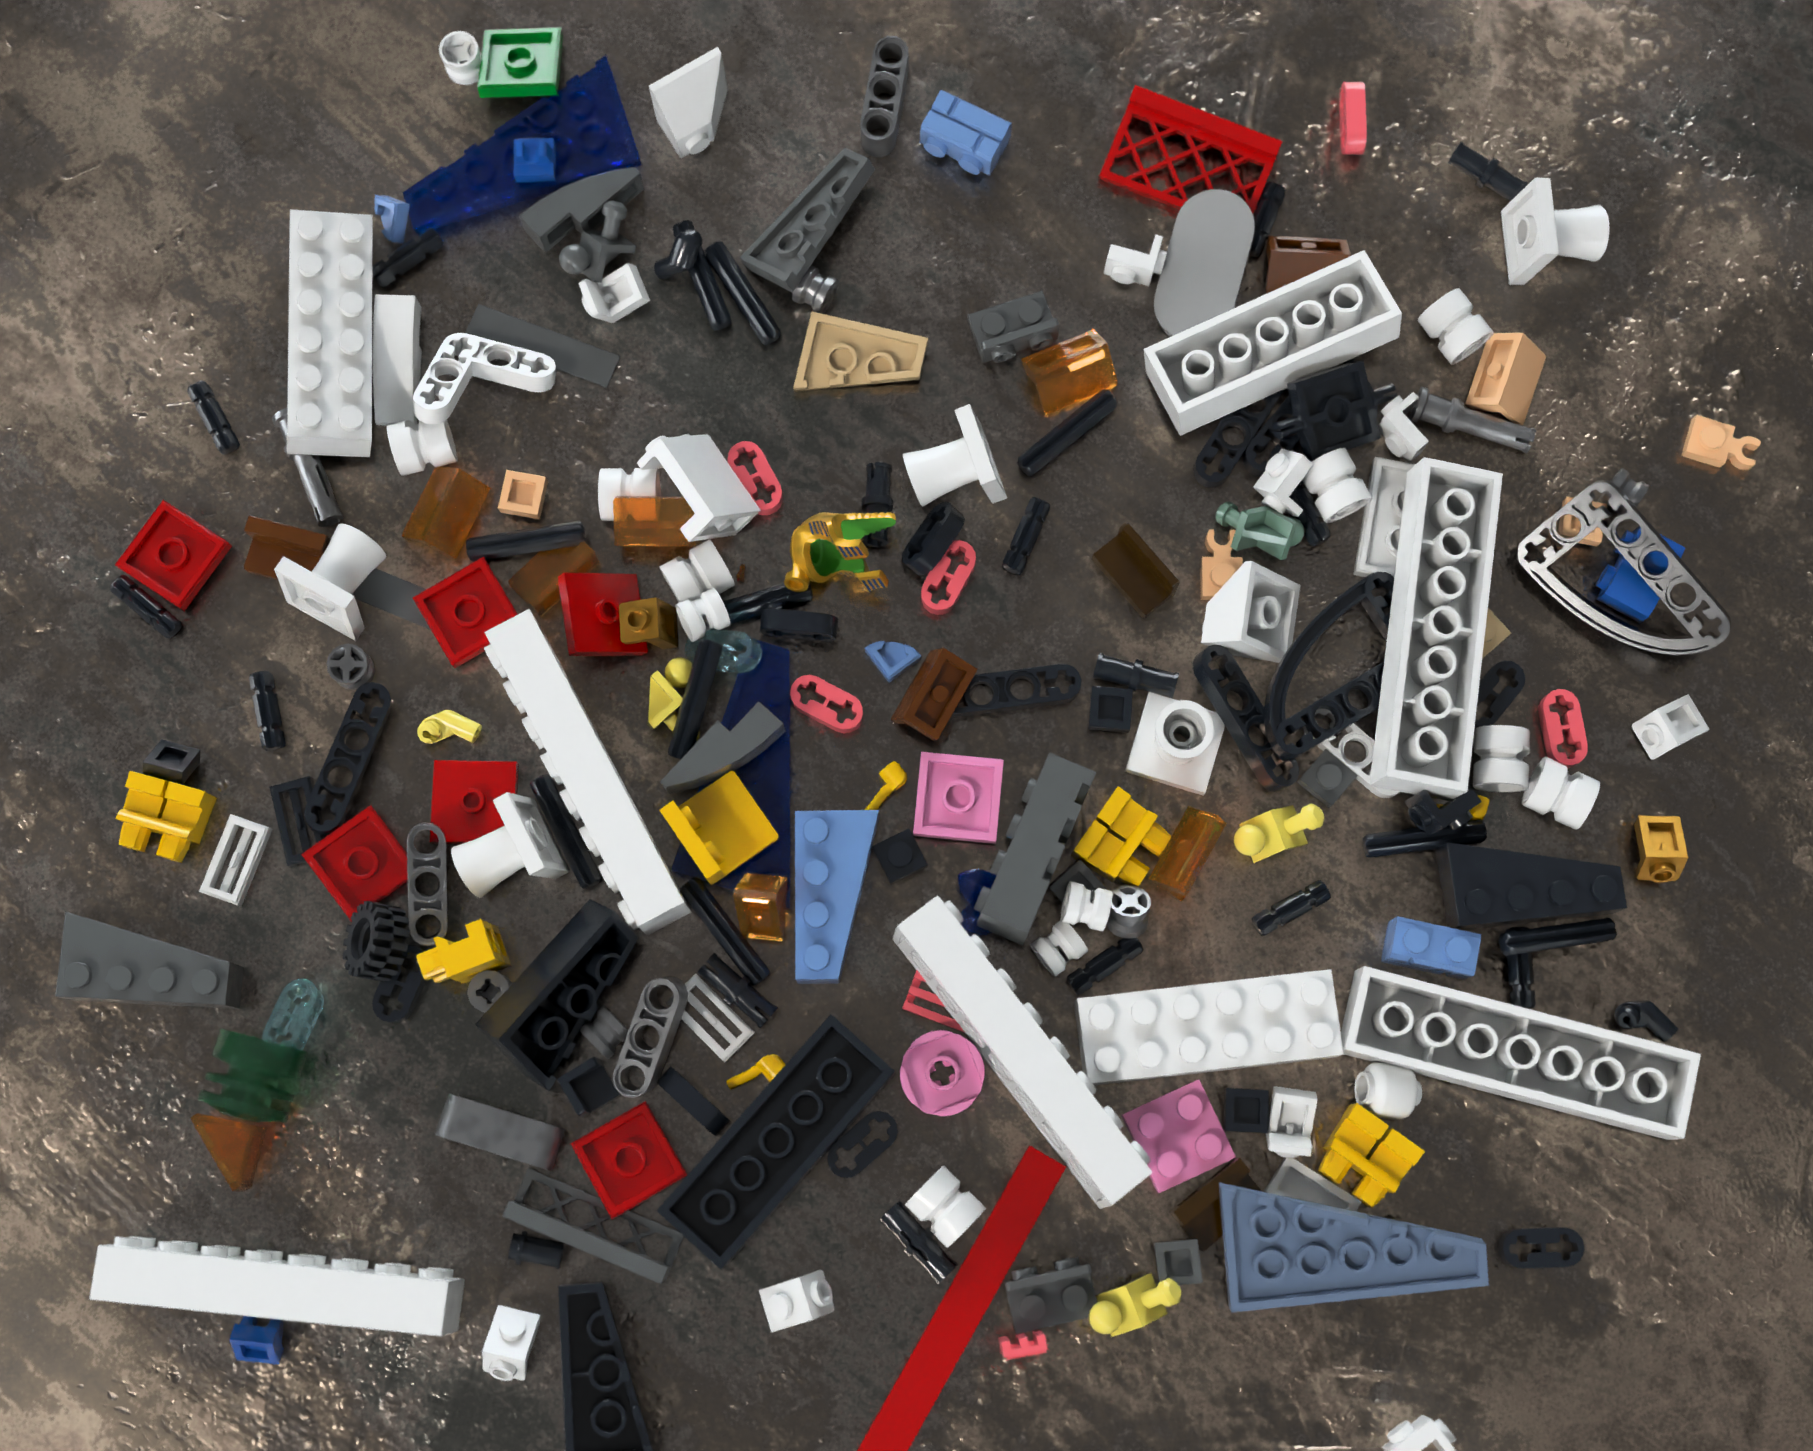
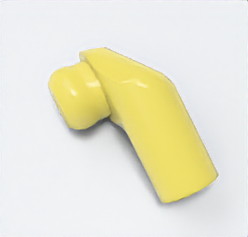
[417,710,482,744]

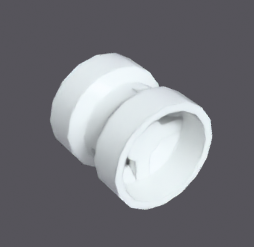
[439,31,481,85]
[675,588,730,642]
[1060,881,1112,931]
[1030,920,1088,977]

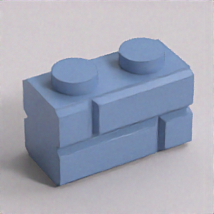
[920,90,1012,176]
[1381,916,1481,980]

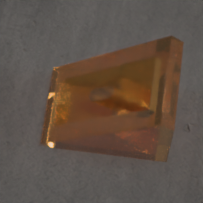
[733,873,788,941]
[190,1113,267,1191]

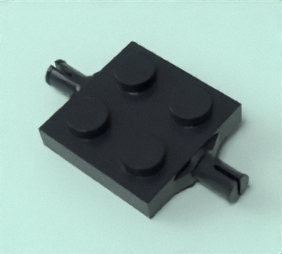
[1272,360,1397,462]

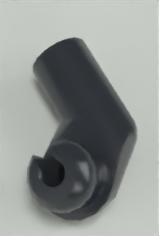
[654,229,703,280]

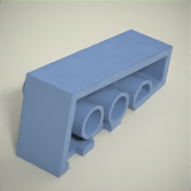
[795,810,880,984]

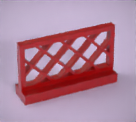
[1099,85,1282,214]

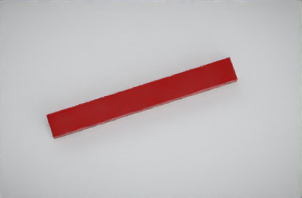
[857,1145,1066,1451]

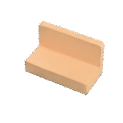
[1465,333,1546,425]

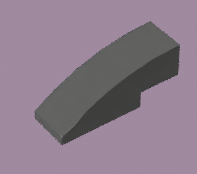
[519,167,644,253]
[660,702,786,794]

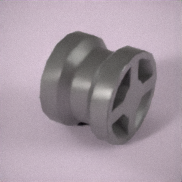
[792,265,839,314]
[1598,468,1650,514]
[326,643,375,691]
[1107,885,1151,939]
[467,970,512,1013]
[580,1005,629,1059]

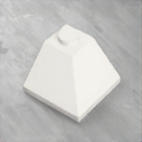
[649,47,728,158]
[1201,561,1301,663]

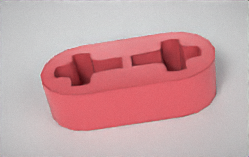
[1339,82,1367,155]
[727,441,783,516]
[921,540,976,615]
[790,675,863,734]
[1538,689,1588,768]

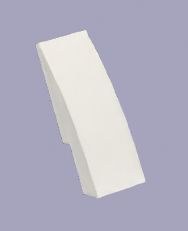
[373,294,422,425]

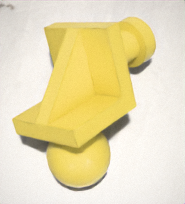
[648,657,700,741]
[1234,804,1324,863]
[1089,1273,1181,1337]

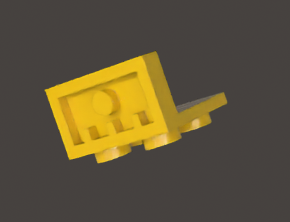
[659,771,779,886]

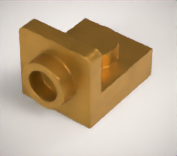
[619,597,678,649]
[1634,815,1688,883]

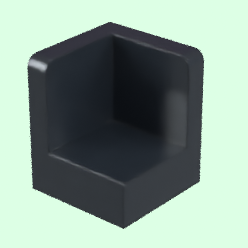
[557,1057,622,1118]

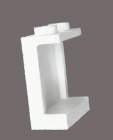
[637,434,761,542]

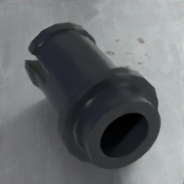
[508,1231,565,1269]

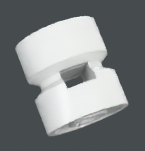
[1417,288,1494,365]
[387,420,458,476]
[1302,448,1373,523]
[598,468,661,521]
[659,539,735,603]
[1473,725,1530,792]
[1521,756,1600,830]
[905,1165,986,1248]

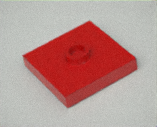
[115,500,232,611]
[412,557,518,669]
[558,572,648,656]
[429,760,519,844]
[301,805,408,922]
[571,1101,687,1220]

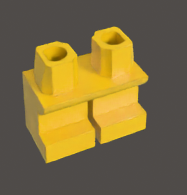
[115,771,217,863]
[1071,786,1172,887]
[416,919,512,983]
[1318,1103,1425,1208]

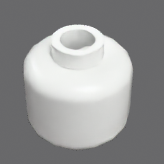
[1354,1062,1422,1120]

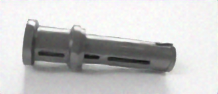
[1410,387,1536,453]
[272,408,343,527]

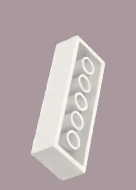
[287,210,372,457]
[1144,250,1402,436]
[1074,969,1344,1085]

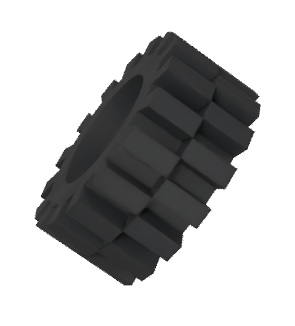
[343,901,410,982]

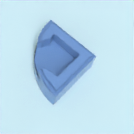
[374,194,410,243]
[865,641,922,683]

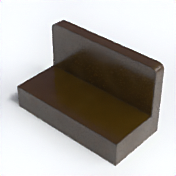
[1092,522,1180,619]
[1169,1157,1261,1251]

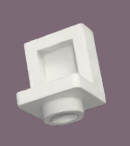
[1104,235,1167,286]
[579,263,650,323]
[1378,392,1429,463]
[1253,449,1313,517]
[1266,1086,1318,1158]
[759,1270,834,1333]
[482,1305,540,1381]
[1382,1415,1456,1451]

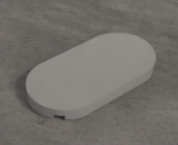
[1154,189,1255,337]

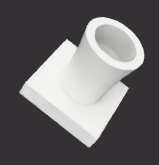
[1501,178,1609,285]
[903,404,1007,507]
[274,524,386,641]
[1125,692,1225,796]
[451,792,570,898]

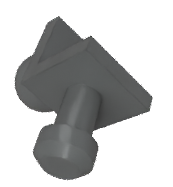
[559,201,636,282]

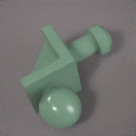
[1216,501,1304,560]

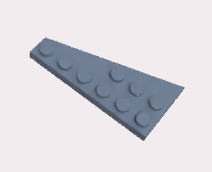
[1219,1183,1489,1313]

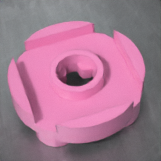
[900,1030,985,1117]

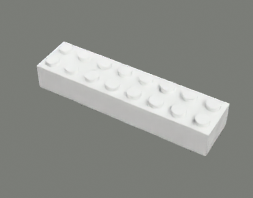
[1369,457,1503,801]
[484,609,691,936]
[893,895,1153,1209]
[1341,966,1701,1140]
[89,1236,465,1336]

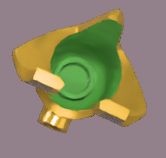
[784,512,896,592]

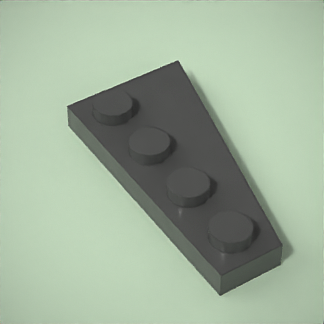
[740,148,875,292]

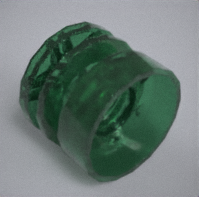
[197,1028,308,1123]

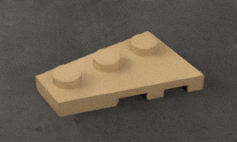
[793,312,929,392]

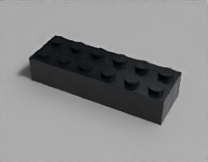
[656,1014,895,1270]

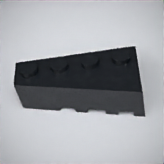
[1436,842,1627,930]
[475,899,638,1091]
[558,1281,653,1451]

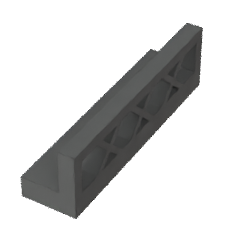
[502,1168,684,1284]

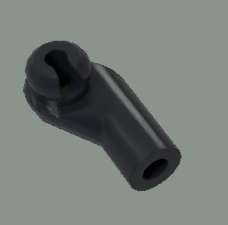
[1614,1000,1679,1043]

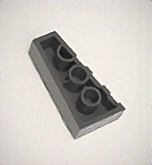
[974,752,1096,945]
[55,911,244,1009]

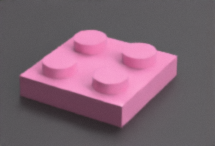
[913,752,1004,844]
[1121,1079,1236,1194]

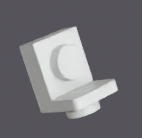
[1632,694,1710,760]

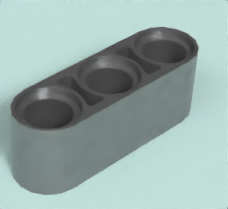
[860,36,909,157]
[407,822,448,946]
[613,976,688,1098]
[435,1093,565,1171]

